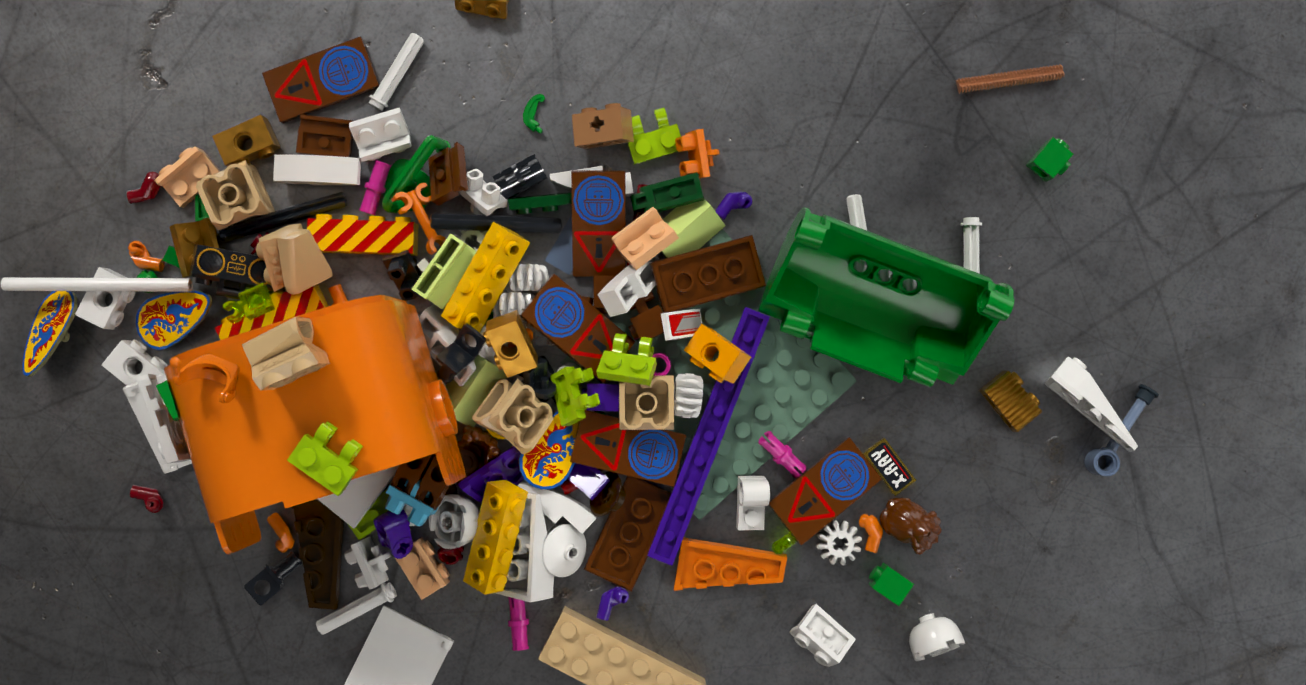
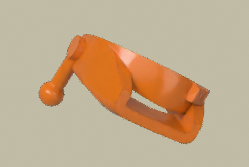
[170,354,240,403]

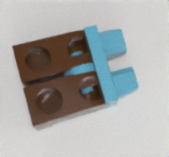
[385,453,450,526]

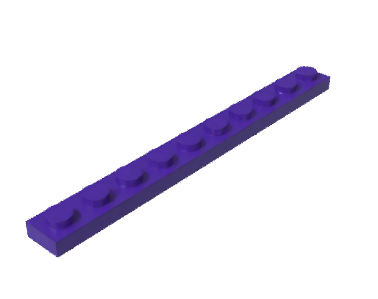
[647,307,770,566]

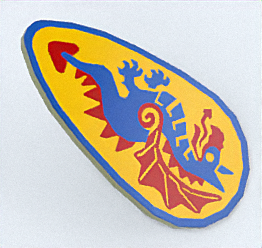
[135,290,212,350]
[22,291,77,377]
[519,411,580,489]

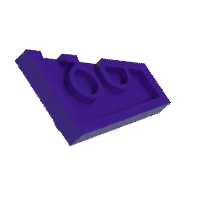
[457,446,524,504]

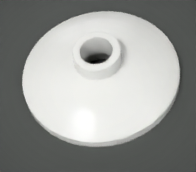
[542,524,586,577]

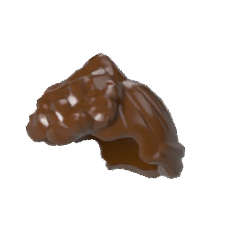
[456,425,500,484]
[879,497,942,555]

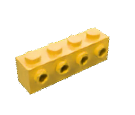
[441,222,530,333]
[463,480,528,595]

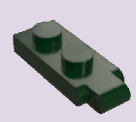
[630,172,705,213]
[508,192,572,214]

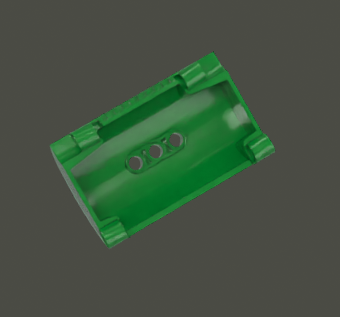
[758,207,1015,387]

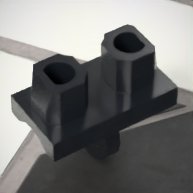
[492,154,547,200]
[382,250,421,301]
[517,358,556,402]

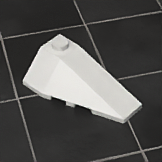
[1044,356,1138,452]
[496,492,554,602]

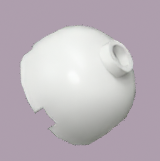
[429,494,479,549]
[909,613,965,661]

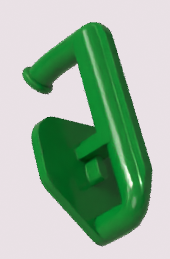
[382,135,451,213]

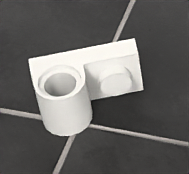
[736,476,770,530]

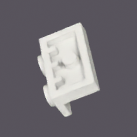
[349,107,412,162]
[789,604,856,667]

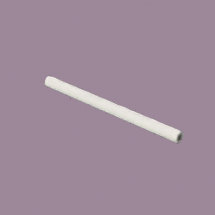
[1,277,193,292]

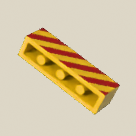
[307,214,419,256]
[215,284,329,340]

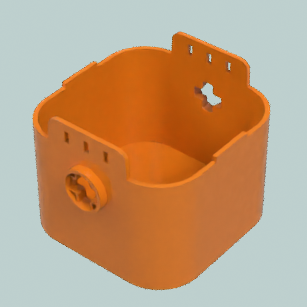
[164,295,466,554]

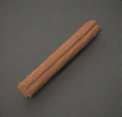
[956,64,1065,94]

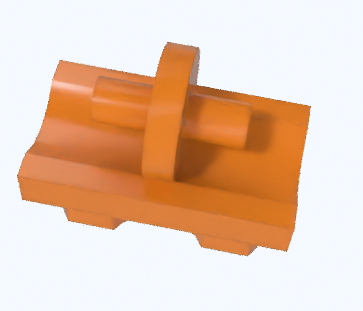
[675,129,720,179]

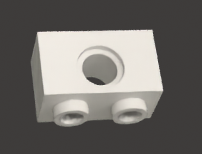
[75,267,136,330]
[102,339,168,385]

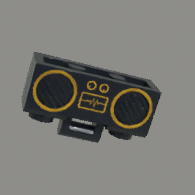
[189,244,274,300]

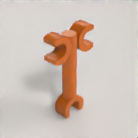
[391,183,446,255]

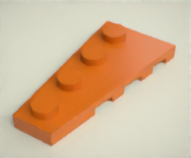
[674,537,787,591]

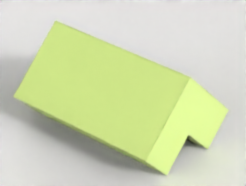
[661,200,726,258]
[412,233,477,310]
[445,355,507,427]

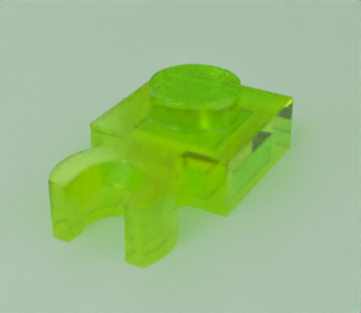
[222,283,275,323]

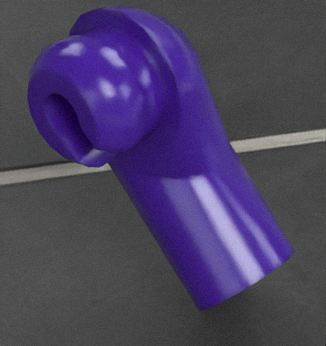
[715,192,753,220]
[596,587,629,621]

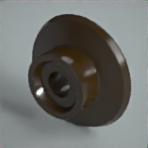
[590,471,626,517]

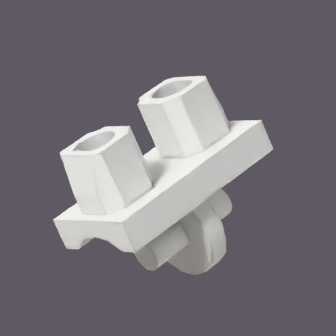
[459,169,508,216]
[344,536,391,590]

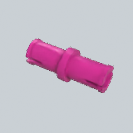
[359,160,391,216]
[758,431,806,478]
[508,597,529,651]

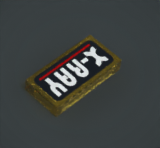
[862,438,916,496]

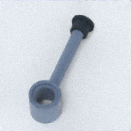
[1084,384,1159,476]

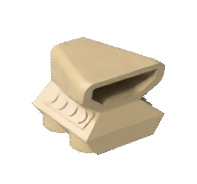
[196,160,275,231]
[256,223,333,294]
[242,317,330,390]
[619,375,674,430]
[472,379,554,454]

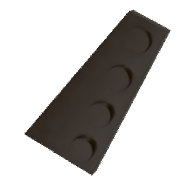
[291,500,344,610]

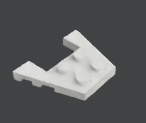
[136,374,191,464]

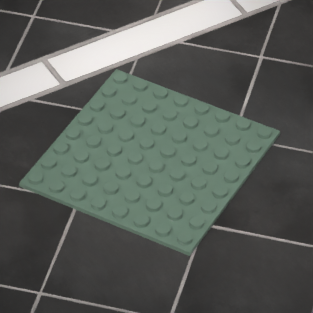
[560,229,857,521]

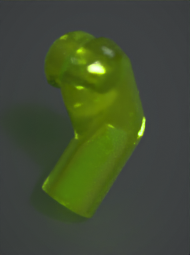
[772,532,797,554]

